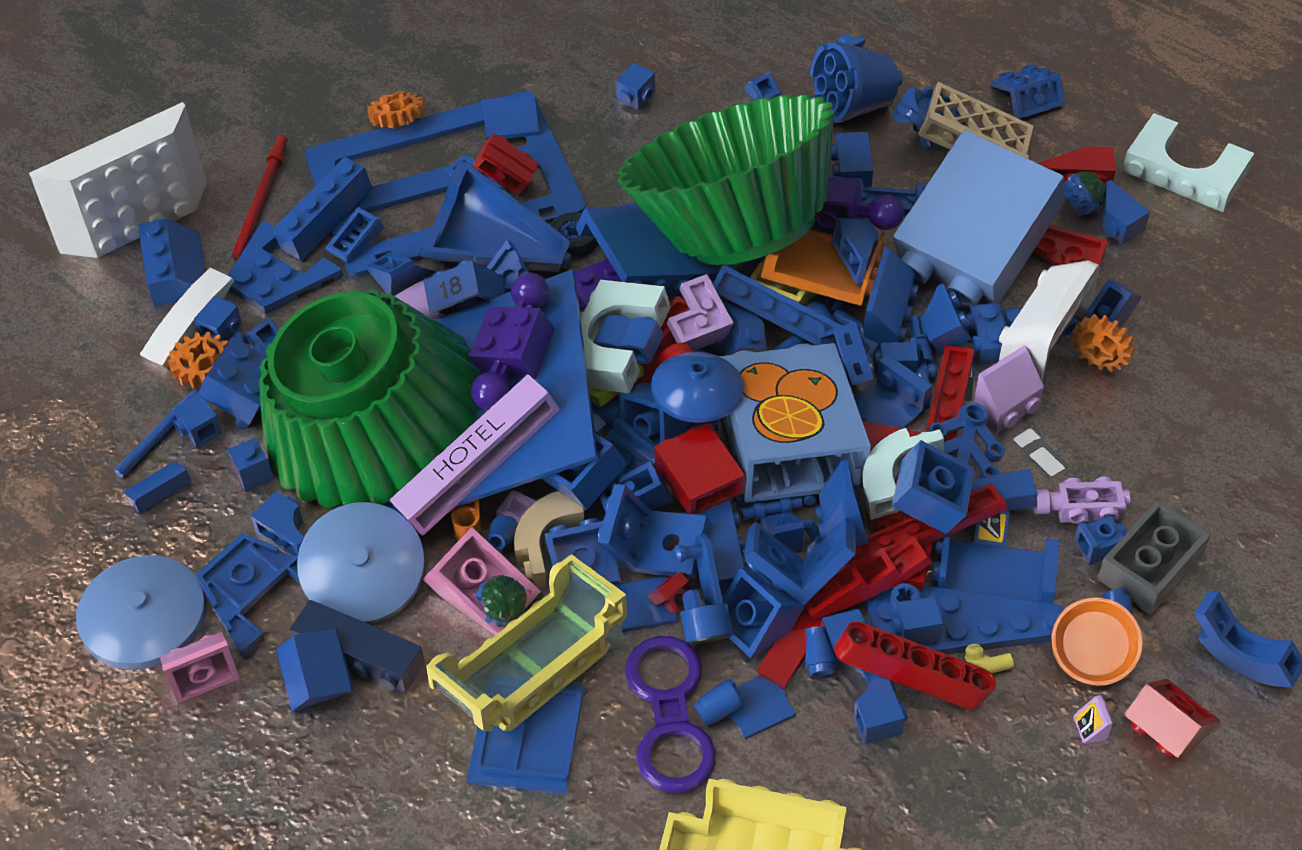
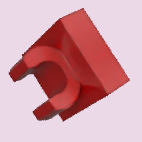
[648,571,688,613]

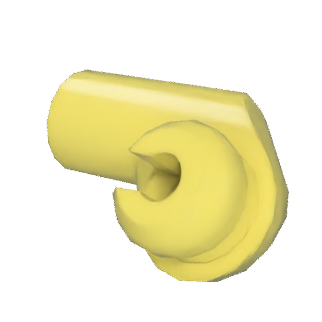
[965,644,1014,674]

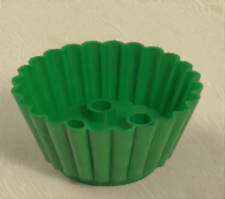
[617,94,834,265]
[259,290,482,508]

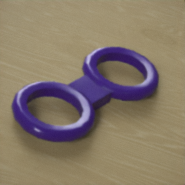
[625,636,716,793]

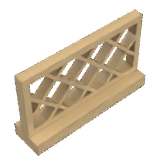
[918,82,1034,159]

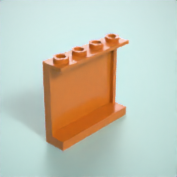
[761,229,888,306]

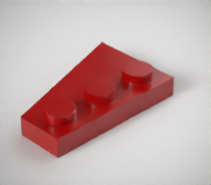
[1032,224,1108,266]

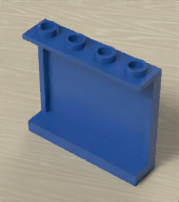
[576,207,720,296]

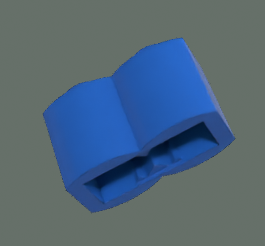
[593,315,664,364]

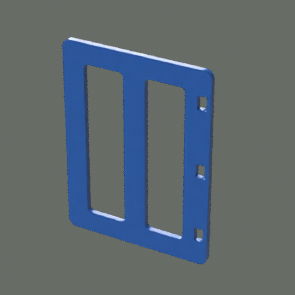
[305,91,585,277]

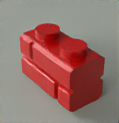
[472,133,539,196]

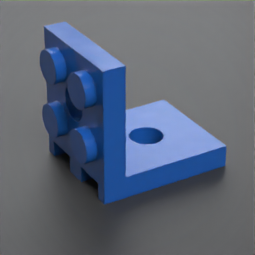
[597,484,711,579]
[745,518,856,606]

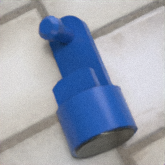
[672,534,734,645]

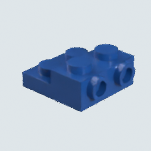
[966,303,1023,364]
[544,518,620,594]

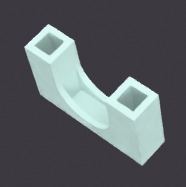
[1122,113,1254,212]
[580,280,671,393]

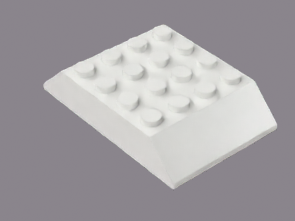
[29,102,207,258]

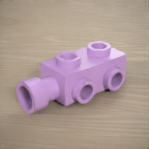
[1034,477,1130,524]

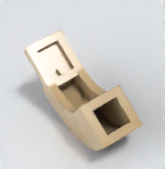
[514,491,584,590]

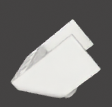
[999,260,1100,383]

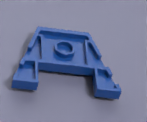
[228,221,343,314]
[196,533,301,657]

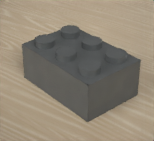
[1097,500,1211,615]

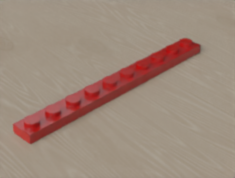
[896,345,974,590]

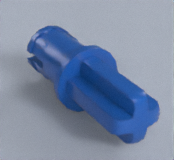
[909,315,934,368]

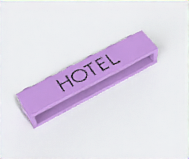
[390,375,561,536]

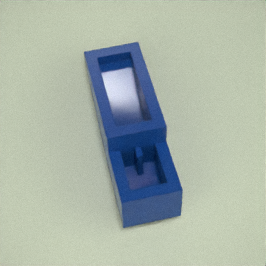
[971,469,1037,511]

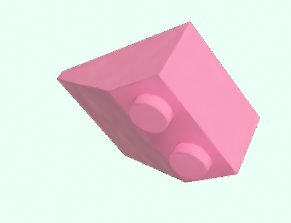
[422,527,541,635]

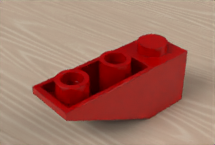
[1037,147,1116,184]

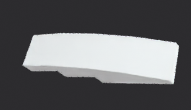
[140,268,234,369]

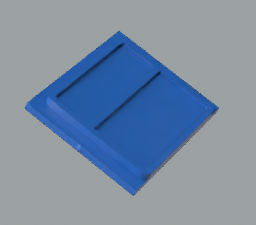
[467,675,585,794]

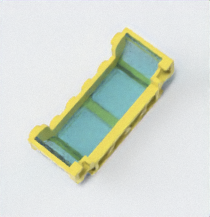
[426,554,627,731]

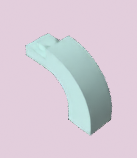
[863,428,944,520]

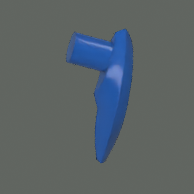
[803,519,822,558]

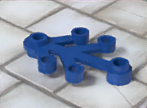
[928,402,1005,479]

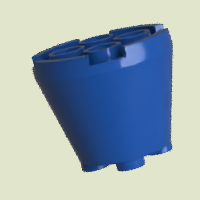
[810,42,903,123]

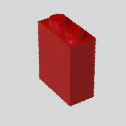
[654,423,745,515]

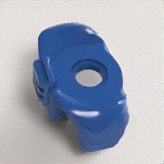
[892,86,967,150]

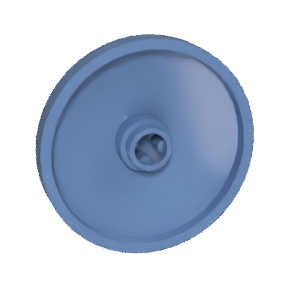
[297,502,425,625]
[76,555,206,670]

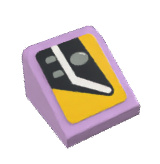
[1074,695,1113,744]

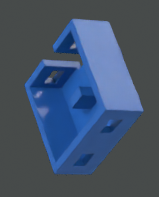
[817,322,874,386]

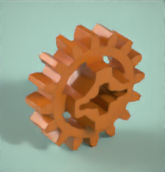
[367,91,425,128]
[1070,314,1136,372]
[168,332,228,389]

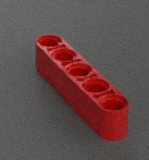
[834,621,996,710]

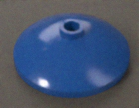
[651,352,743,423]

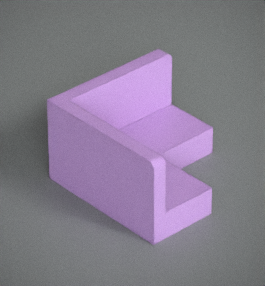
[667,274,733,351]

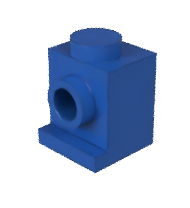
[874,338,918,374]
[1074,516,1127,565]

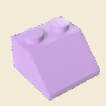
[974,346,1044,433]

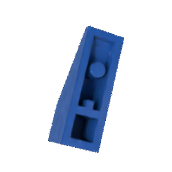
[831,218,878,285]

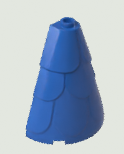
[419,160,571,273]

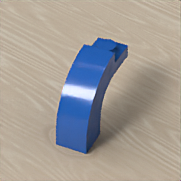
[1194,591,1302,688]

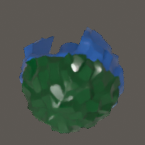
[1064,171,1107,216]
[475,575,527,626]

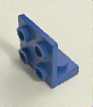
[990,65,1065,119]
[854,354,932,429]

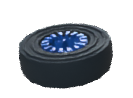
[550,212,597,257]

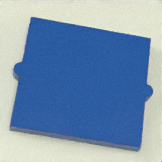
[614,576,677,633]
[729,676,796,739]

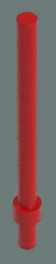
[231,135,288,261]

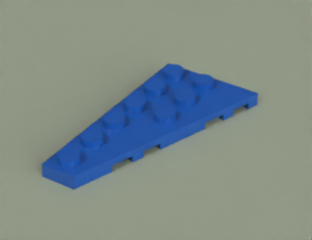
[865,585,1064,655]

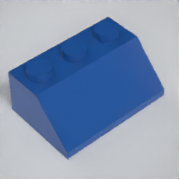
[138,219,206,307]
[863,247,918,350]

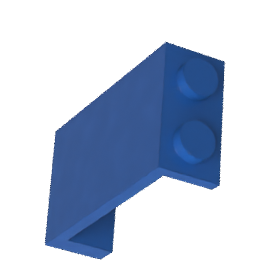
[932,534,1059,604]

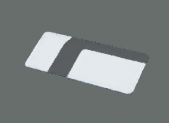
[1013,429,1069,476]

